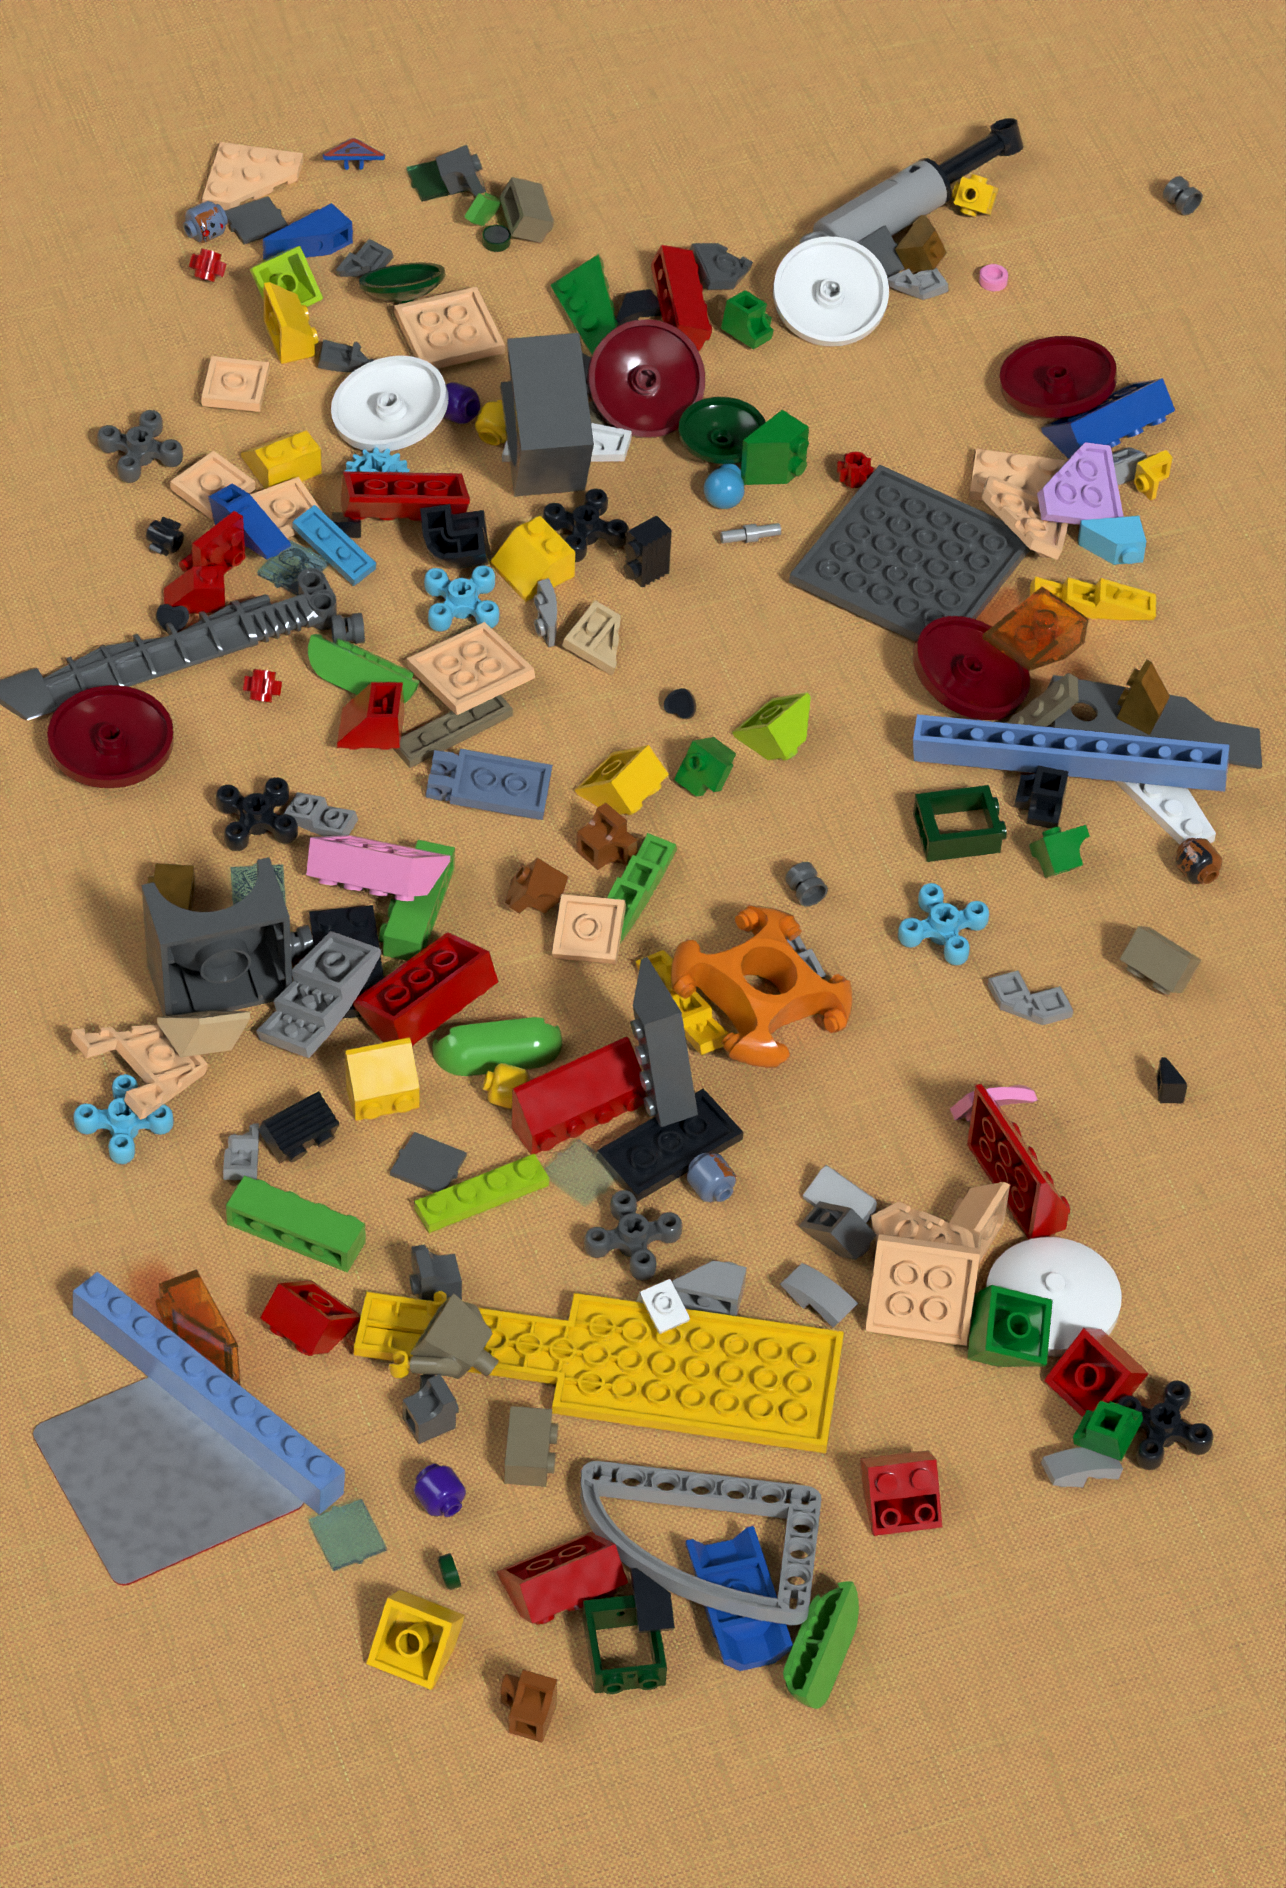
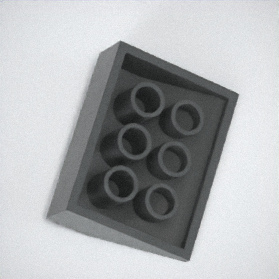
[630,957,698,1127]

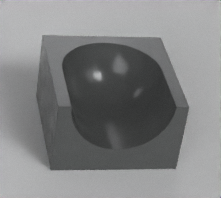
[500,333,594,497]
[141,857,292,1017]

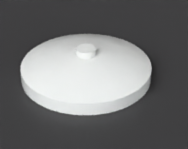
[773,236,889,346]
[331,356,449,452]
[986,1237,1122,1357]

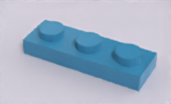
[292,505,376,586]

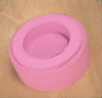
[979,264,1008,291]

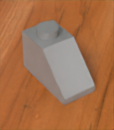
[672,1260,747,1316]

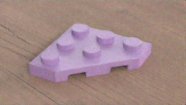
[1037,442,1124,525]

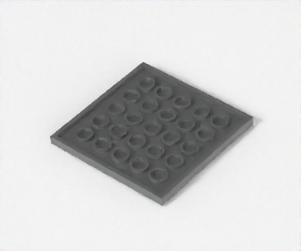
[789,465,1030,642]

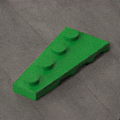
[550,254,618,354]

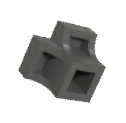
[435,145,486,196]
[410,1244,462,1301]
[403,1374,459,1444]

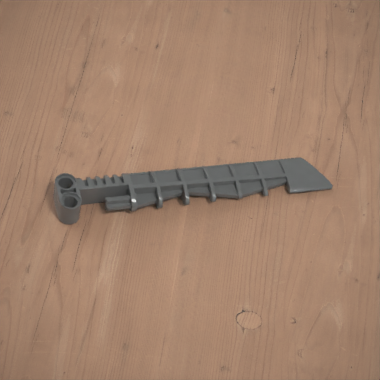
[0,568,337,720]

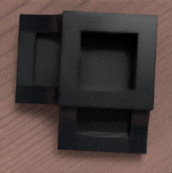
[1014,765,1069,829]

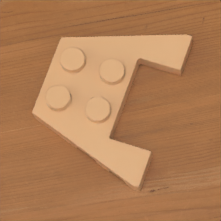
[71,1025,208,1120]

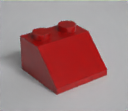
[260,1280,361,1356]
[1044,1328,1149,1417]

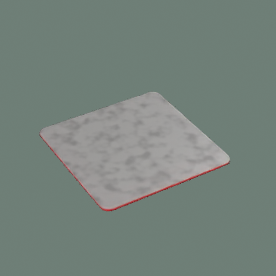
[33,1352,304,1586]

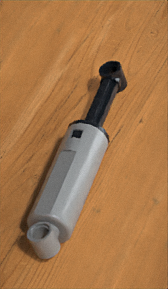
[800,118,1024,244]

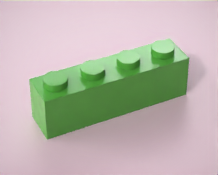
[379,840,455,961]
[226,1175,366,1273]

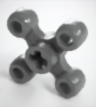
[97,410,183,483]
[584,1190,682,1281]

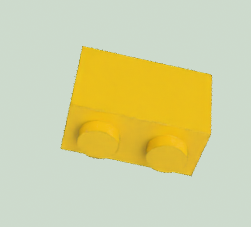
[263,282,318,364]
[241,430,322,489]
[490,516,575,602]
[575,745,669,815]
[345,1037,420,1121]
[366,1590,465,1690]

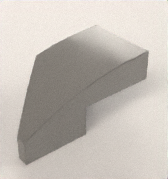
[887,268,949,300]
[223,1123,259,1180]

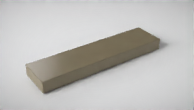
[393,695,513,768]

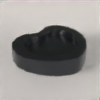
[156,604,189,633]
[664,688,697,719]

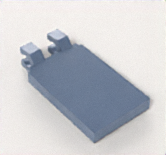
[426,749,553,820]

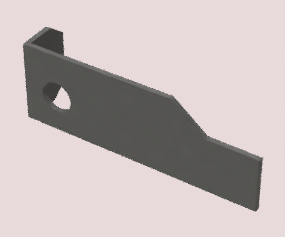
[1047,675,1262,769]

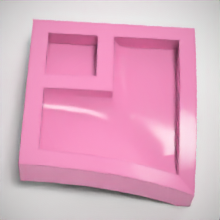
[950,1085,1038,1122]

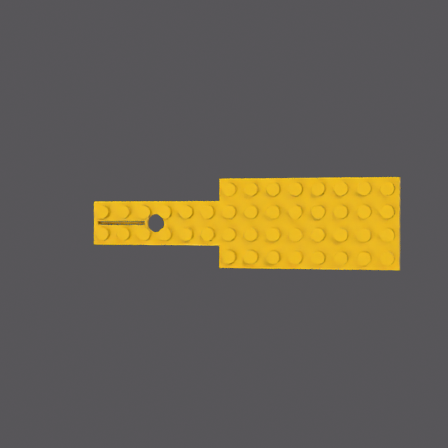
[354,1292,844,1453]

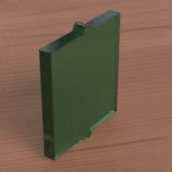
[406,160,466,202]

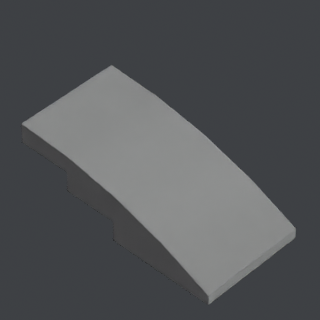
[256,931,381,1058]

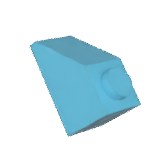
[1078,516,1146,565]

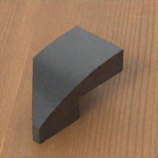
[336,239,394,277]
[318,339,374,372]

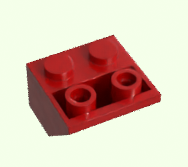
[337,682,405,750]
[860,1450,942,1536]

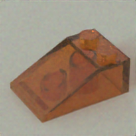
[982,587,1089,671]
[155,1269,240,1385]

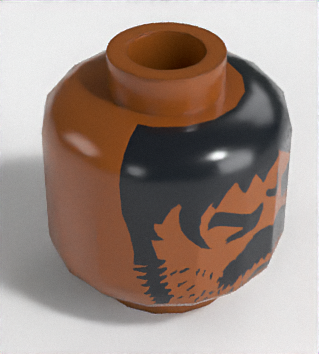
[1175,838,1222,885]

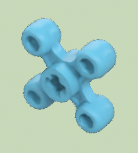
[424,565,500,632]
[898,883,989,966]
[73,1074,174,1164]

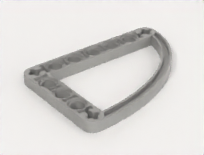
[580,1461,821,1625]

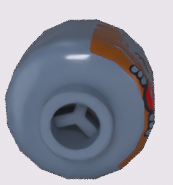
[183,201,228,243]
[687,1153,737,1203]

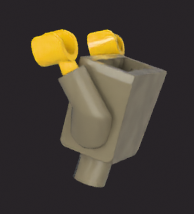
[389,1291,499,1379]

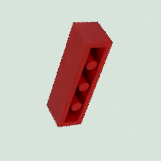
[651,244,712,351]

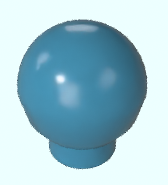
[704,464,744,509]

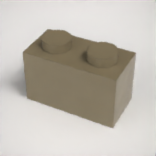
[499,177,554,243]
[1120,926,1201,995]
[504,1406,558,1487]

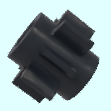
[146,517,184,556]

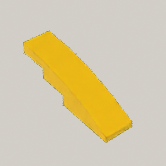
[1030,576,1156,621]
[636,950,728,1055]

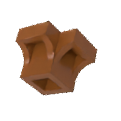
[576,802,637,870]
[505,858,568,914]
[501,1669,557,1743]

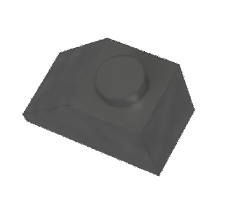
[799,1201,876,1260]

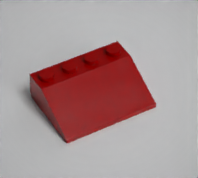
[967,1084,1070,1239]

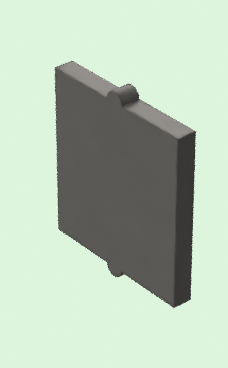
[225,196,288,245]
[857,225,905,278]
[390,1132,467,1193]

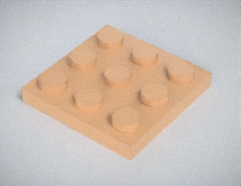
[394,287,505,369]
[407,622,535,715]
[865,1234,981,1346]

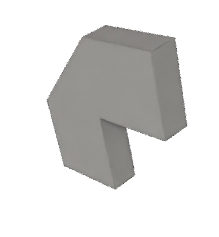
[988,970,1073,1026]

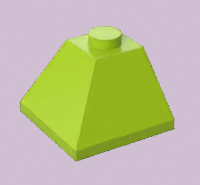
[250,246,323,307]
[732,692,811,761]

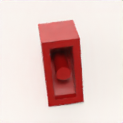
[164,565,226,614]

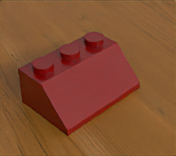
[497,1532,628,1625]

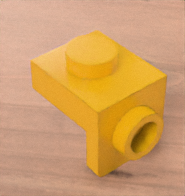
[1134,450,1173,501]

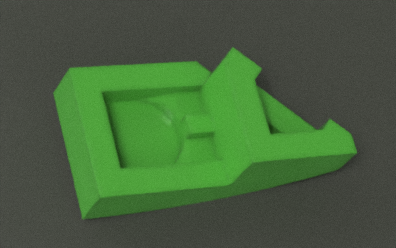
[464,193,502,226]

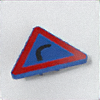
[323,138,385,170]

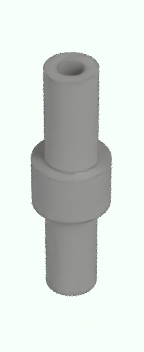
[720,523,781,544]

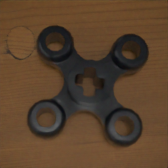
[542,488,629,562]
[216,777,298,851]
[1116,1380,1214,1470]

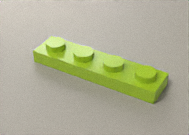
[414,1153,549,1233]

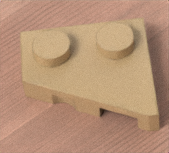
[562,600,621,676]

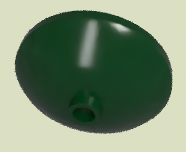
[359,262,446,304]
[678,397,766,464]

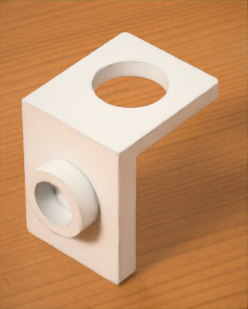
[636,1279,690,1334]

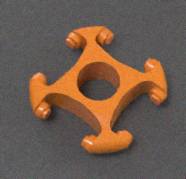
[671,905,852,1068]

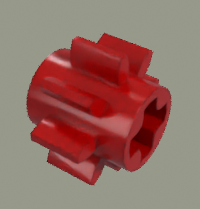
[189,248,227,283]
[837,451,874,488]
[243,669,282,703]

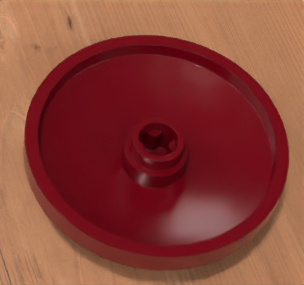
[587,319,706,438]
[999,336,1117,418]
[912,616,1030,720]
[47,685,174,788]

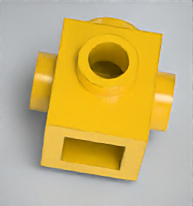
[952,174,999,217]

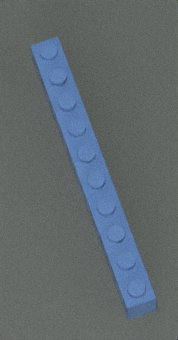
[913,714,1229,792]
[73,1272,345,1515]

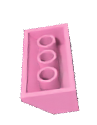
[306,835,450,901]

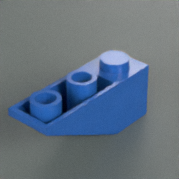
[263,203,353,260]
[208,483,291,559]

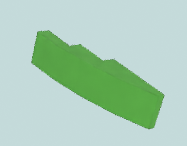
[607,833,677,944]

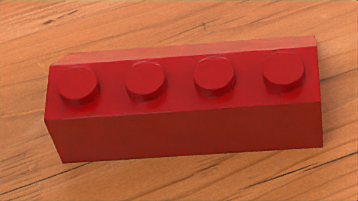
[341,471,470,521]
[353,932,499,1047]
[512,1036,646,1155]

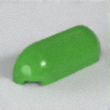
[308,634,420,703]
[432,1017,562,1076]
[783,1581,859,1709]

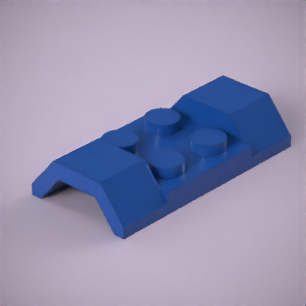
[685,1526,793,1671]

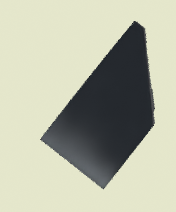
[616,289,661,327]
[630,1568,675,1633]

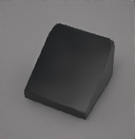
[331,512,362,538]
[1156,1057,1187,1104]

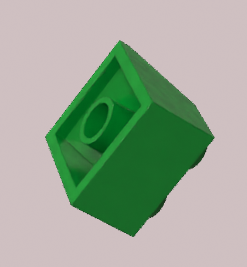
[741,410,809,485]
[967,1285,1053,1367]

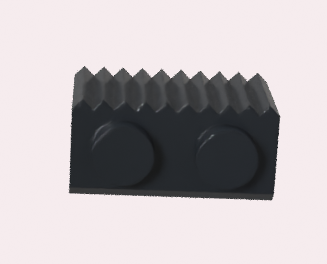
[624,516,672,587]
[258,1091,339,1163]

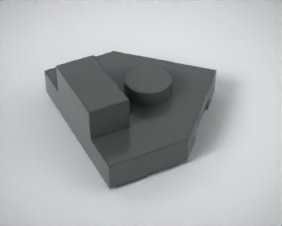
[690,243,753,290]

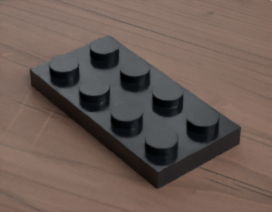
[309,905,384,1019]
[597,1088,743,1202]

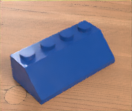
[1041,378,1175,458]

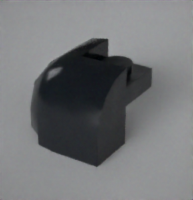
[420,504,491,569]

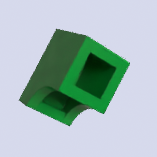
[721,290,774,349]
[674,737,736,797]
[1029,825,1090,878]
[1073,1401,1143,1461]

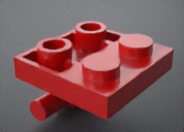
[179,511,245,574]

